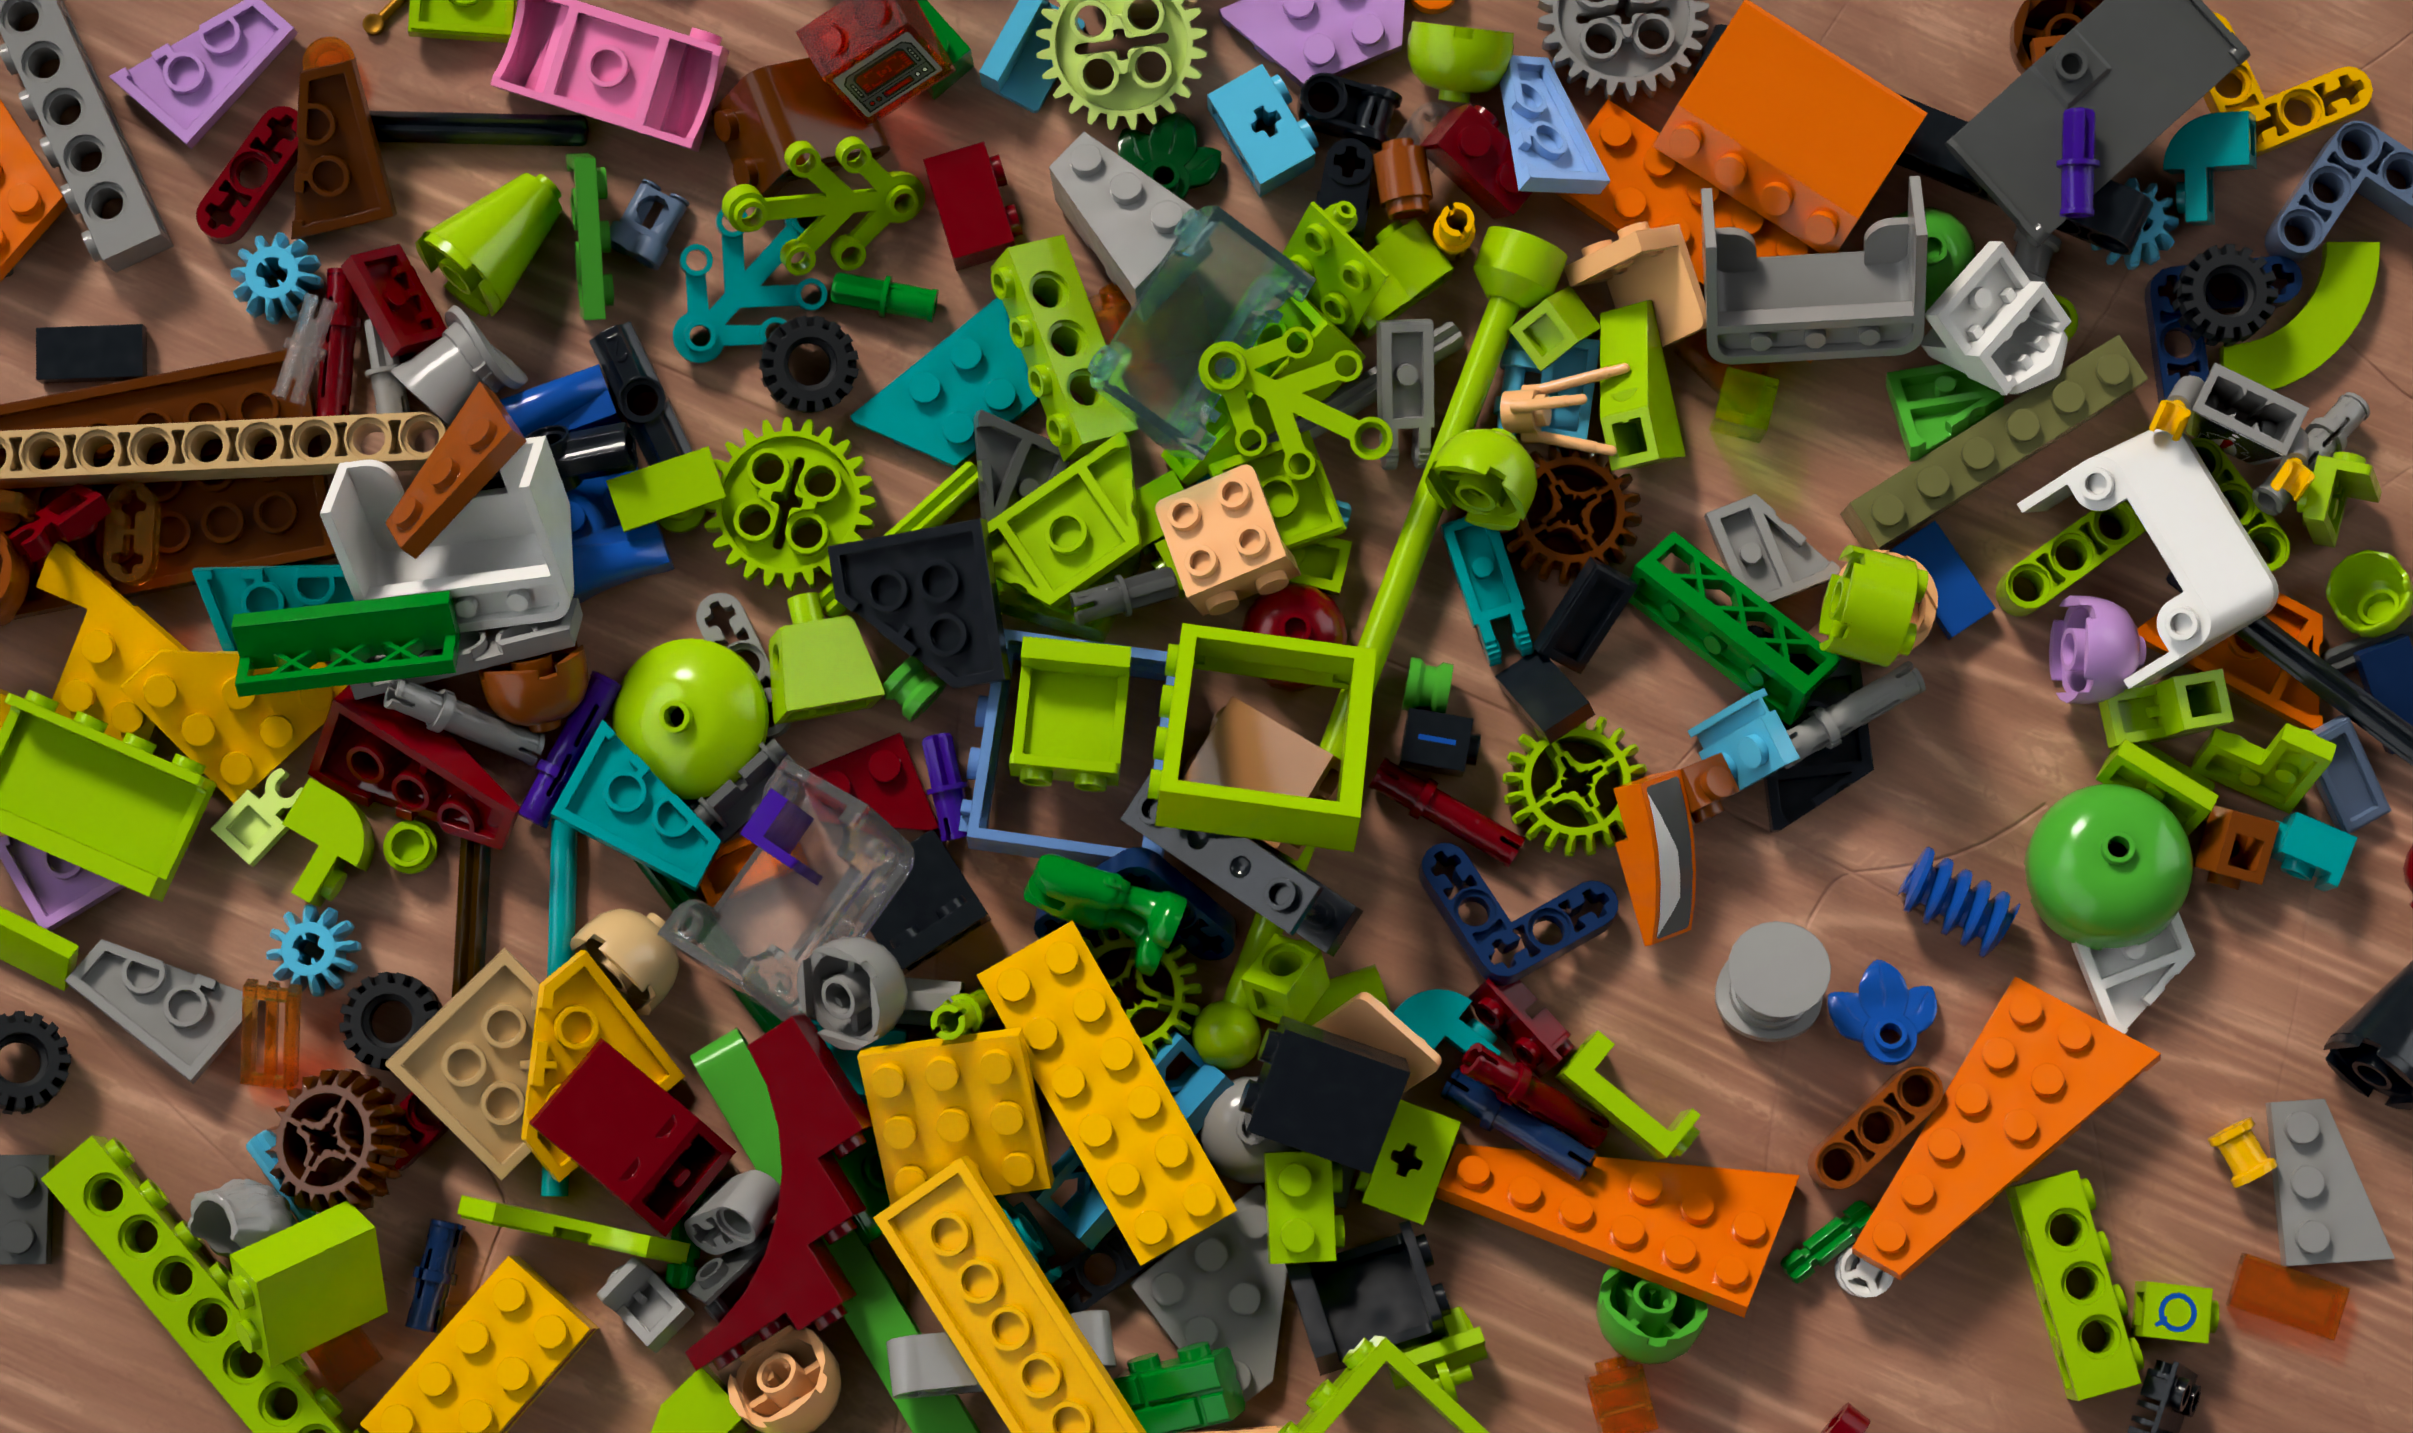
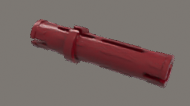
[315,268,362,417]
[1368,757,1525,867]
[1460,1043,1609,1149]

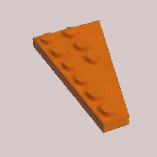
[1852,976,2161,1281]

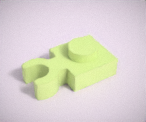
[211,768,303,867]

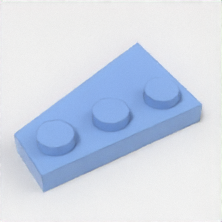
[1500,55,1611,194]

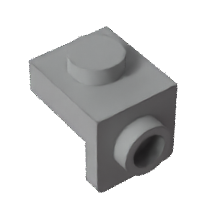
[597,1257,695,1353]

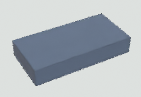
[2312,714,2392,834]

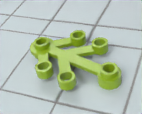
[722,136,925,276]
[1198,326,1394,480]

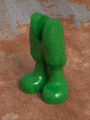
[1024,854,1187,977]

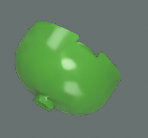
[2024,784,2193,951]

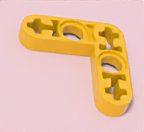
[2203,12,2373,157]

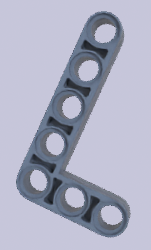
[2265,121,2413,264]

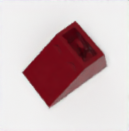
[529,1038,736,1237]

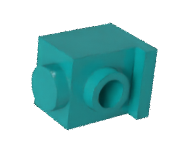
[2270,812,2358,892]

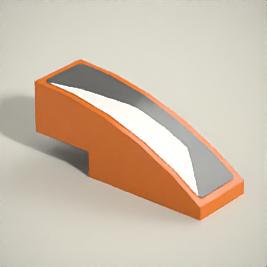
[1613,769,1696,946]

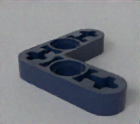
[2144,256,2303,404]
[1419,843,1618,986]
[1034,847,1237,961]

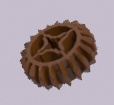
[1499,445,1642,587]
[265,1068,411,1214]

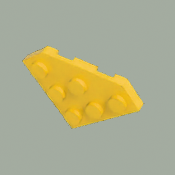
[120,649,347,804]
[521,949,685,1182]

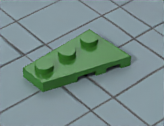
[566,152,614,320]

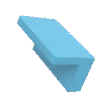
[979,0,1085,113]

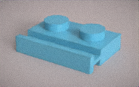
[1688,688,1800,795]

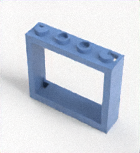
[958,629,1175,866]

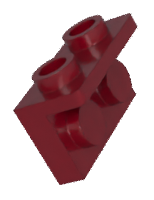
[341,244,447,358]

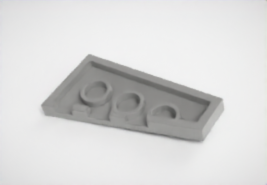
[350,598,583,700]

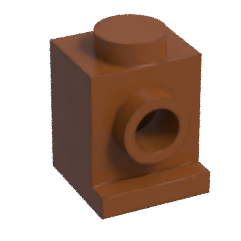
[1681,752,1740,827]
[2194,805,2280,890]

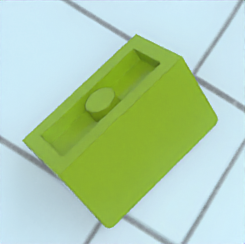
[2096,739,2219,835]

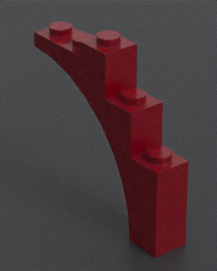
[685,1013,873,1371]

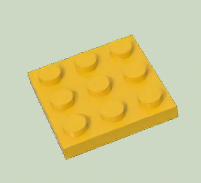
[857,1027,1055,1206]

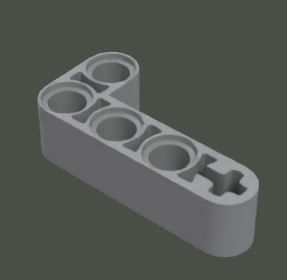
[886,1310,1116,1399]

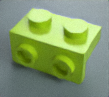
[2297,452,2382,548]
[1264,1151,1345,1264]

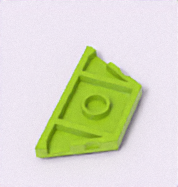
[987,430,1143,610]

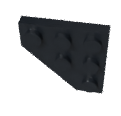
[827,518,1011,689]

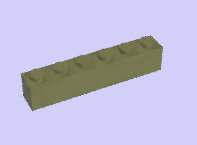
[1840,334,2149,550]

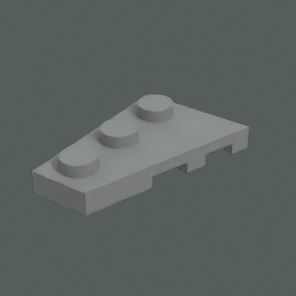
[65,939,265,1084]

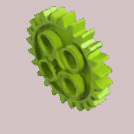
[702,417,877,592]

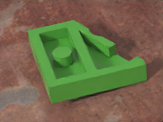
[1886,364,2004,462]

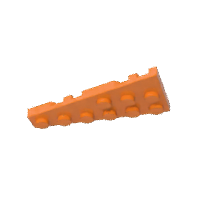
[1436,1144,1800,1318]

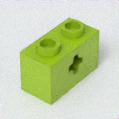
[1354,1099,1461,1226]

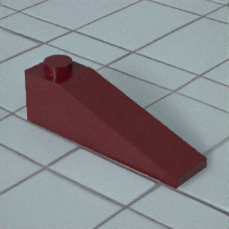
[307,685,521,850]

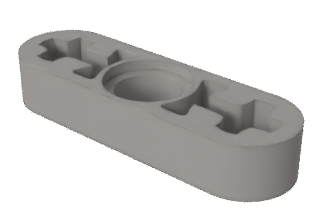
[696,593,792,738]

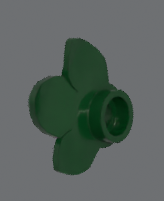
[1117,112,1222,200]

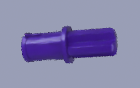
[2056,107,2100,218]
[922,733,969,842]

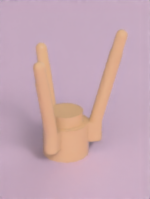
[1500,363,1630,456]

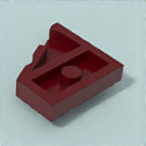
[801,732,939,832]

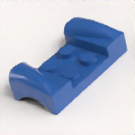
[500,364,675,603]

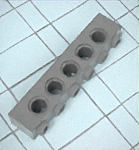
[0,0,174,272]

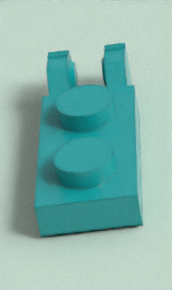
[1440,517,1534,667]

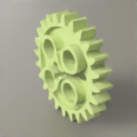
[1036,0,1208,130]

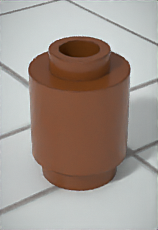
[1373,138,1433,220]

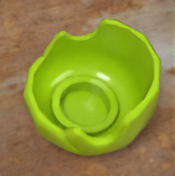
[2326,549,2413,638]

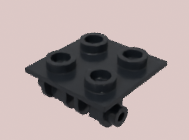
[2127,1360,2201,1433]

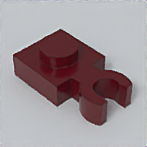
[8,484,112,562]

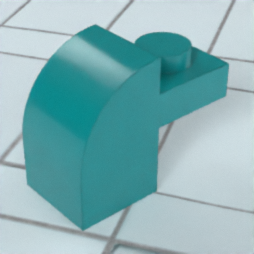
[2163,111,2257,226]
[1393,989,1501,1056]

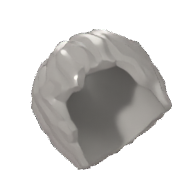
[187,1179,296,1257]

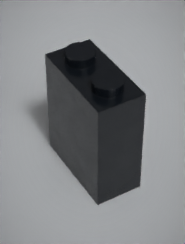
[1238,1015,1411,1174]

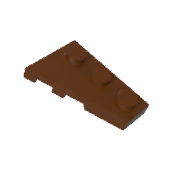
[291,59,397,240]

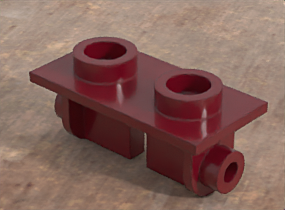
[1467,978,1575,1078]

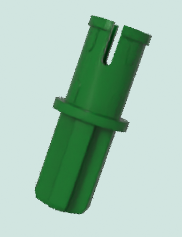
[831,272,939,323]

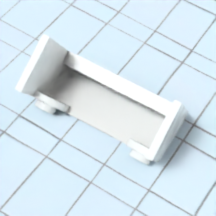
[2017,429,2279,689]

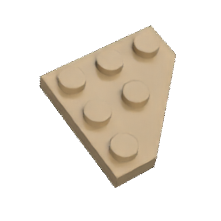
[385,947,540,1181]

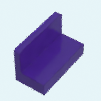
[740,788,823,886]

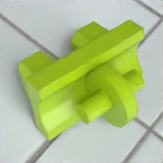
[1388,1306,1488,1402]

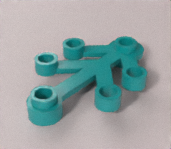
[672,209,827,363]

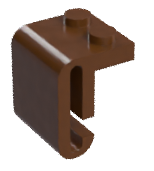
[711,50,890,198]

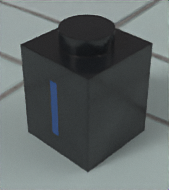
[1398,708,1481,777]

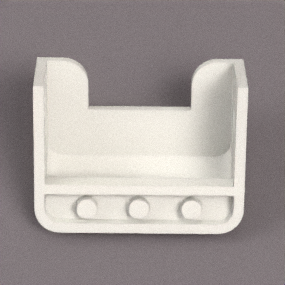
[320,436,574,633]

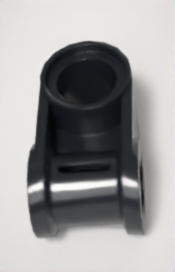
[1297,73,1403,151]
[1316,138,1373,246]

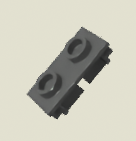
[689,737,803,844]
[686,1219,775,1323]

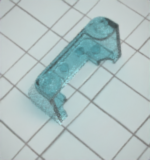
[1088,205,1317,461]

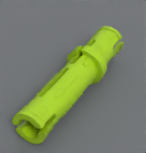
[930,986,999,1040]

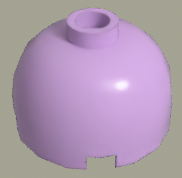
[2049,595,2146,704]

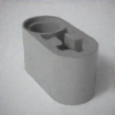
[684,1170,780,1255]

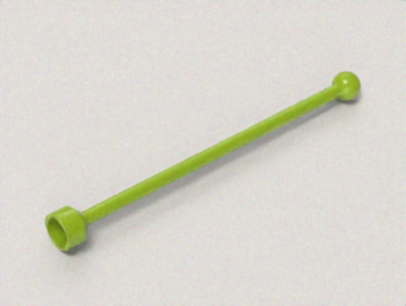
[1191,226,1568,1070]

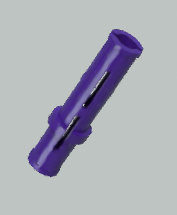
[518,671,622,829]

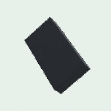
[36,324,147,384]
[1533,556,1638,674]
[1495,649,1595,744]

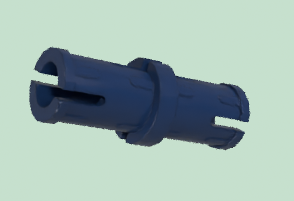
[405,1218,466,1333]

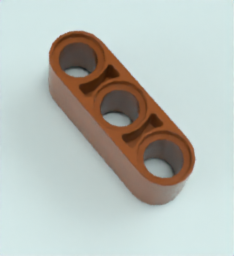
[1807,1066,1944,1190]

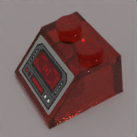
[796,0,956,126]

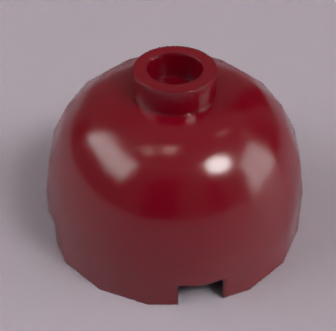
[1242,583,1348,692]

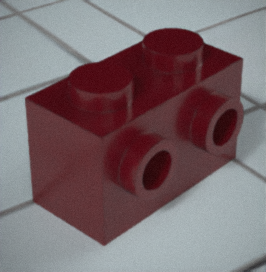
[1421,103,1533,219]

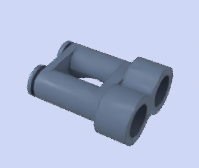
[610,179,689,270]

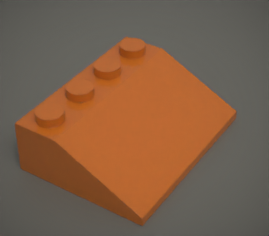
[1653,0,1928,254]

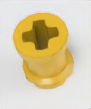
[2207,1117,2278,1188]

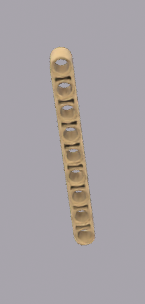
[0,412,448,489]

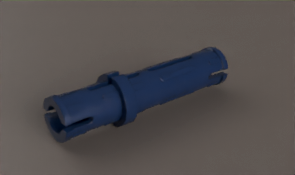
[1441,1067,1598,1182]

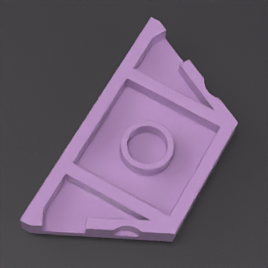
[1219,0,1405,88]

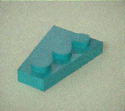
[192,564,354,651]
[551,719,722,892]

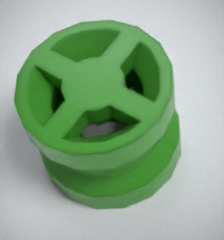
[882,656,947,722]
[1402,657,1454,714]

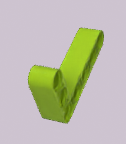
[1996,438,2290,617]

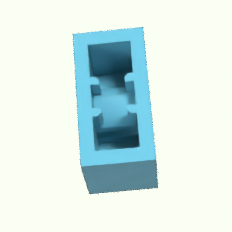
[1207,64,1319,197]

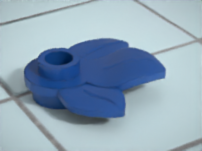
[1827,960,1937,1065]

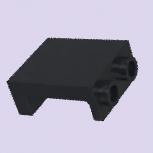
[1285,1220,1451,1376]

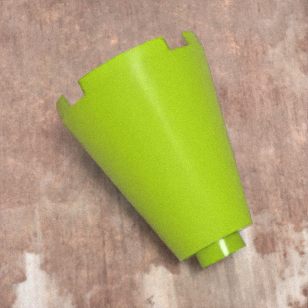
[415,173,562,317]

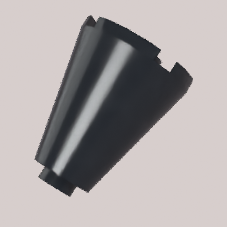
[2324,960,2413,1110]

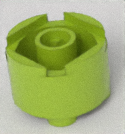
[1819,545,1928,667]

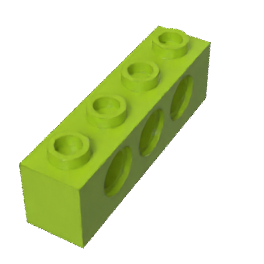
[990,234,1138,462]
[2005,1169,2144,1401]

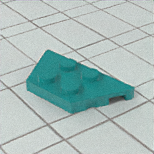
[850,298,1038,470]

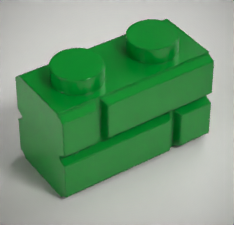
[1113,1341,1245,1433]

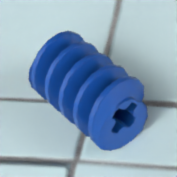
[1897,847,2021,958]

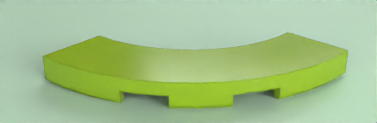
[2219,242,2380,391]
[457,1195,690,1264]

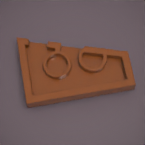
[385,381,527,559]

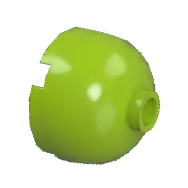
[1408,21,1514,103]
[1425,428,1538,530]

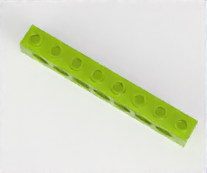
[41,1135,365,1433]

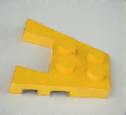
[0,541,189,743]

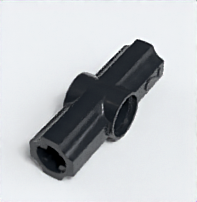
[589,321,693,466]
[480,422,638,493]

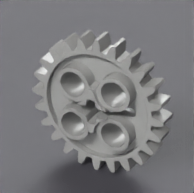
[1537,0,1709,103]

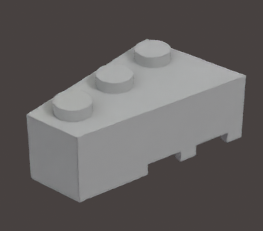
[1049,132,1210,322]

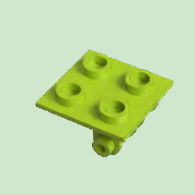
[1275,201,1390,339]

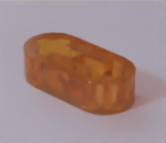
[103,481,161,587]

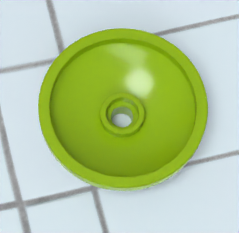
[612,638,769,800]

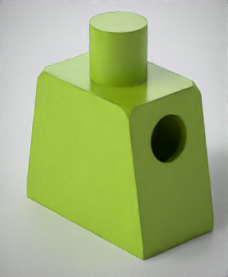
[768,592,885,725]

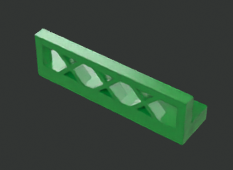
[1628,531,1842,726]
[231,591,461,697]

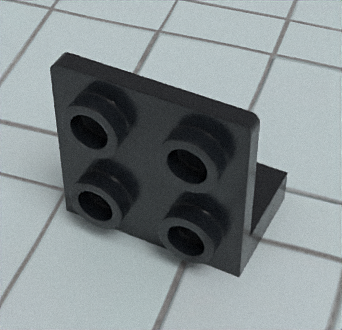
[844,830,991,975]

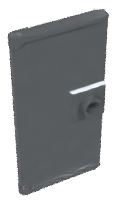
[1944,0,2251,248]

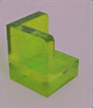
[1709,367,1780,443]

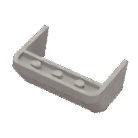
[1701,176,1928,365]

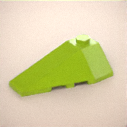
[1161,276,1366,486]

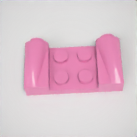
[490,0,730,152]

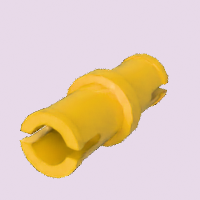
[1433,202,1476,261]

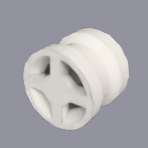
[1834,1244,1894,1298]

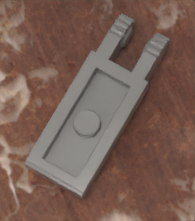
[1376,319,1435,470]

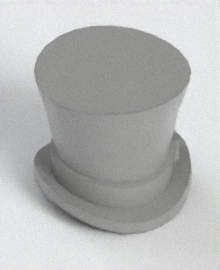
[391,305,528,428]
[1715,921,1831,1042]

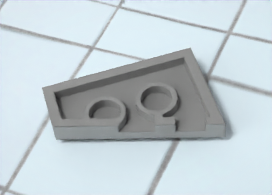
[2265,1099,2395,1266]

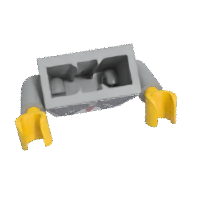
[2149,362,2315,502]

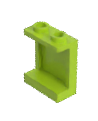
[1009,636,1132,792]
[1554,1030,1701,1160]

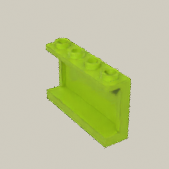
[0,690,217,902]

